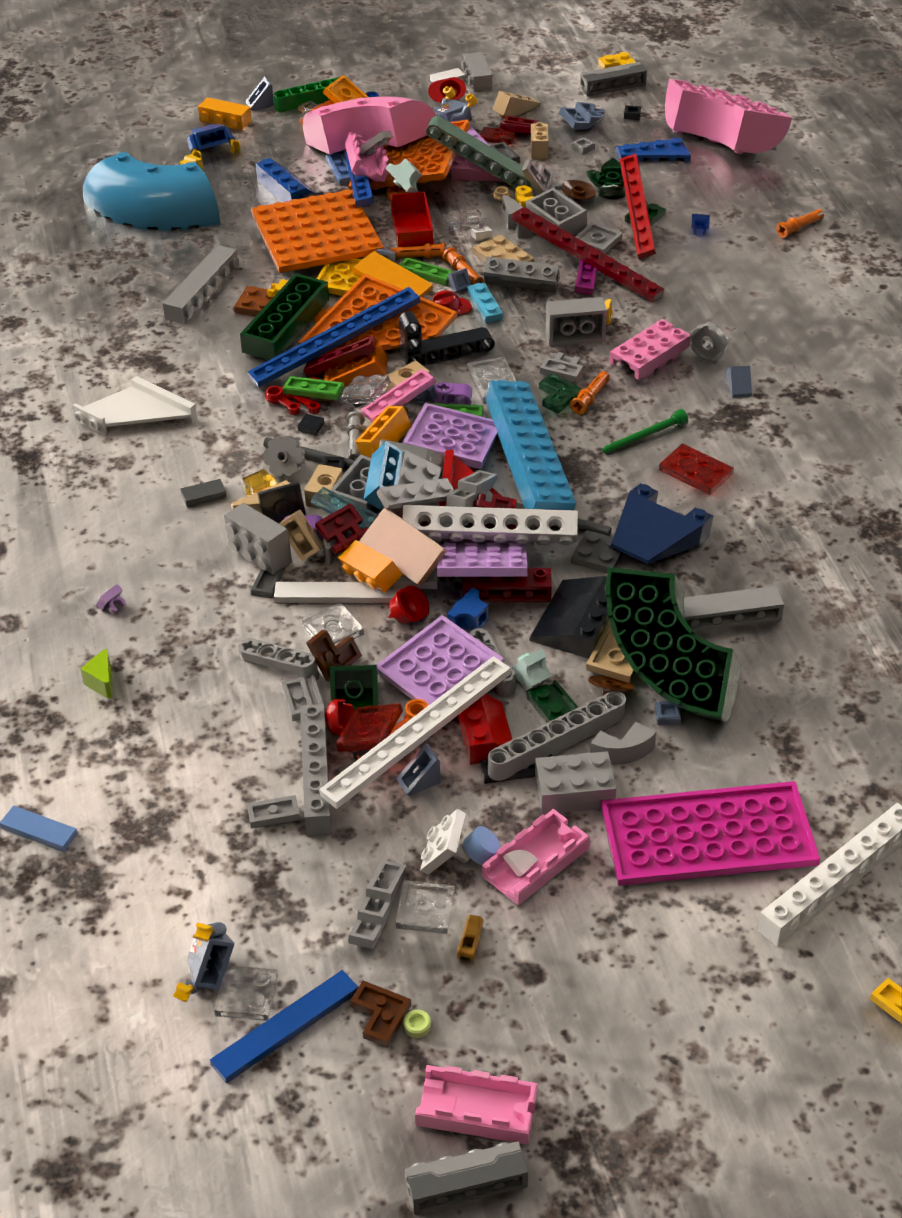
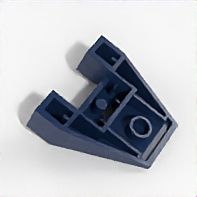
[611,483,714,564]

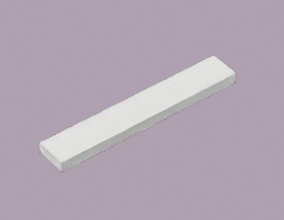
[274,582,400,603]

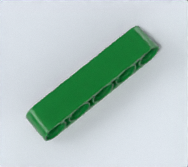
[273,77,339,112]

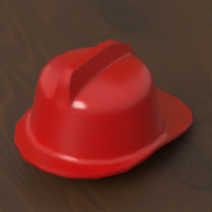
[428,77,466,103]
[432,290,472,315]
[388,585,430,624]

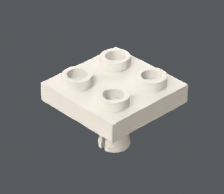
[420,809,470,875]

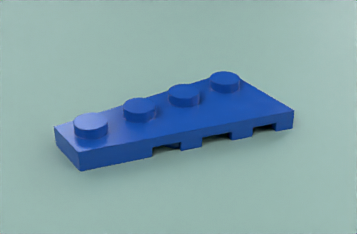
[616,138,691,161]

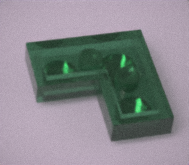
[539,373,582,414]

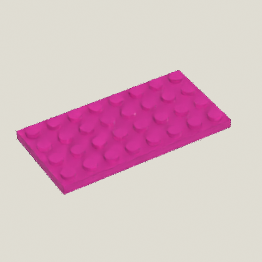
[600,781,820,886]

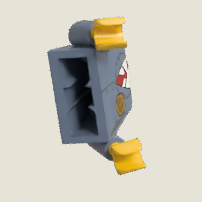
[434,86,478,122]
[173,922,235,1002]

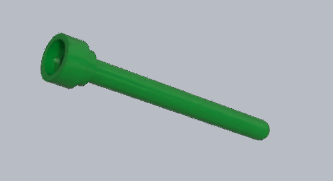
[602,409,688,454]

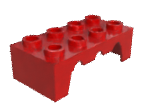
[390,192,434,247]

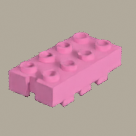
[345,132,389,182]
[610,319,691,380]
[482,809,590,906]
[415,1065,538,1145]

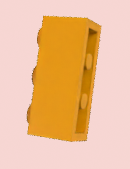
[198,97,252,130]
[355,406,412,458]
[338,540,403,593]

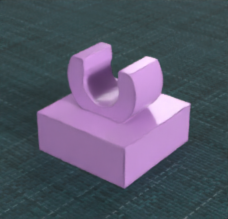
[96,584,126,614]

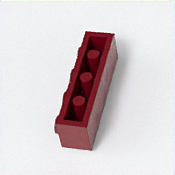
[463,568,552,602]

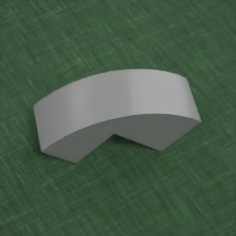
[590,722,657,764]

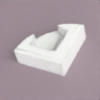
[503,850,538,877]

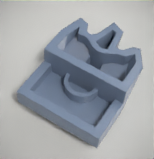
[559,102,605,130]

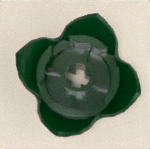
[586,158,626,198]

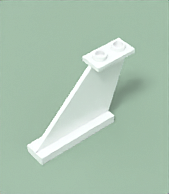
[73,376,198,435]

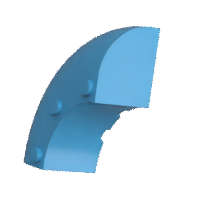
[83,152,221,231]

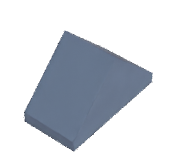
[245,77,274,111]
[725,366,752,398]
[396,743,441,796]

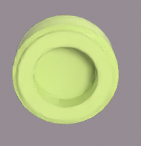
[403,1010,431,1038]

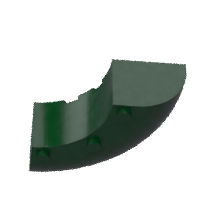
[606,567,742,722]

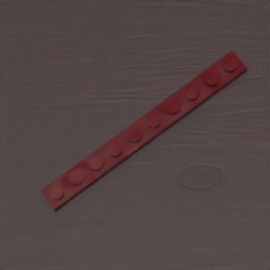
[512,207,665,302]

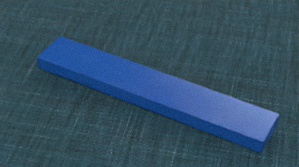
[210,970,358,1083]

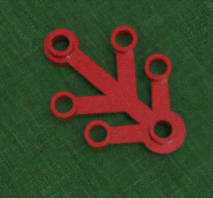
[265,377,340,415]

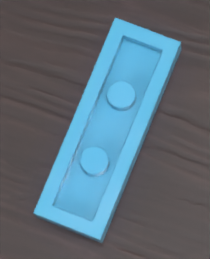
[467,283,503,323]

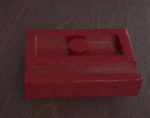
[500,116,539,134]

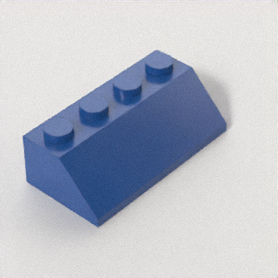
[255,158,316,202]

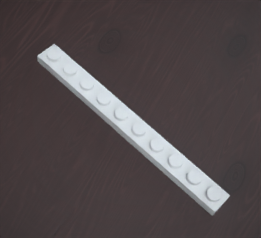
[319,656,511,809]

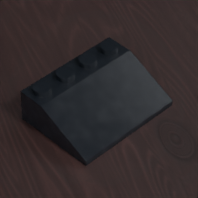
[529,576,609,659]

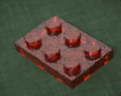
[659,443,734,495]
[336,703,403,753]

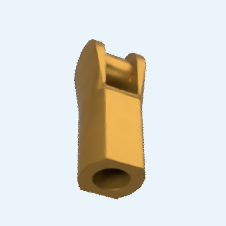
[457,915,484,961]

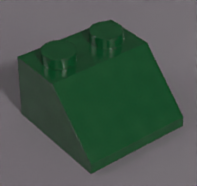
[330,664,378,713]

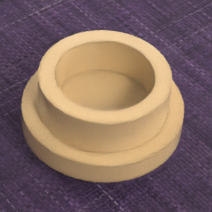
[493,186,511,202]

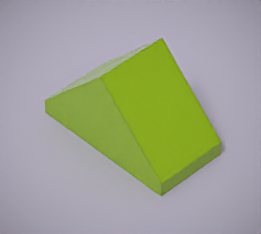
[80,649,112,698]

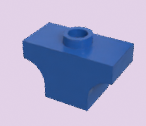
[447,587,489,631]

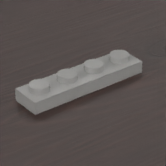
[377,478,454,510]

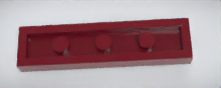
[303,335,378,377]

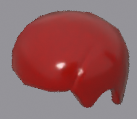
[325,699,356,735]

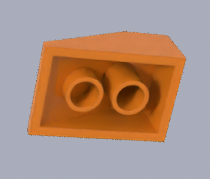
[324,342,388,387]

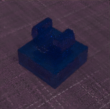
[691,214,710,235]

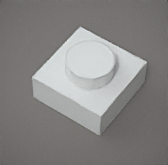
[470,226,493,241]

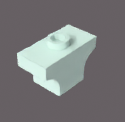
[386,159,422,193]
[512,649,552,692]

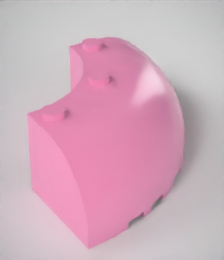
[665,79,792,154]
[303,96,437,154]

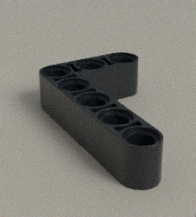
[399,311,495,366]

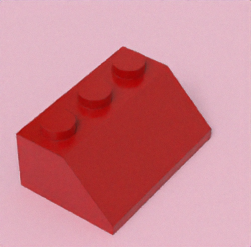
[457,694,513,765]

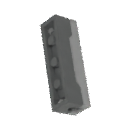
[580,62,647,96]
[483,256,560,293]
[405,1141,528,1214]

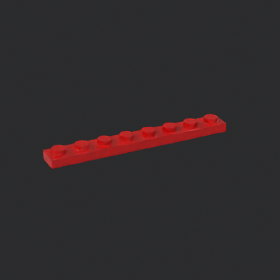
[620,154,656,259]

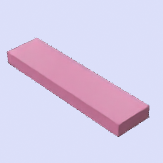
[361,369,436,423]

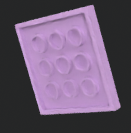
[403,403,498,469]
[437,540,527,577]
[377,615,505,705]

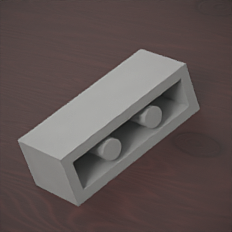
[461,52,492,91]

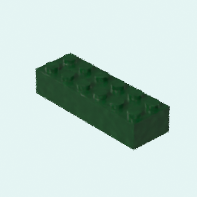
[240,273,329,360]

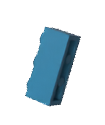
[363,441,403,510]

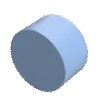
[463,826,500,864]

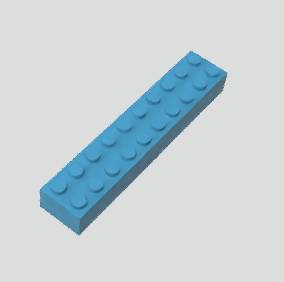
[486,380,576,511]

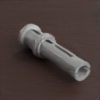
[346,411,365,460]

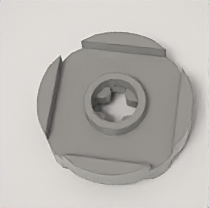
[690,322,729,361]

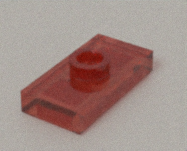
[480,127,516,145]

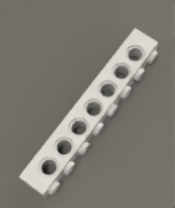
[403,505,578,545]
[758,803,902,947]

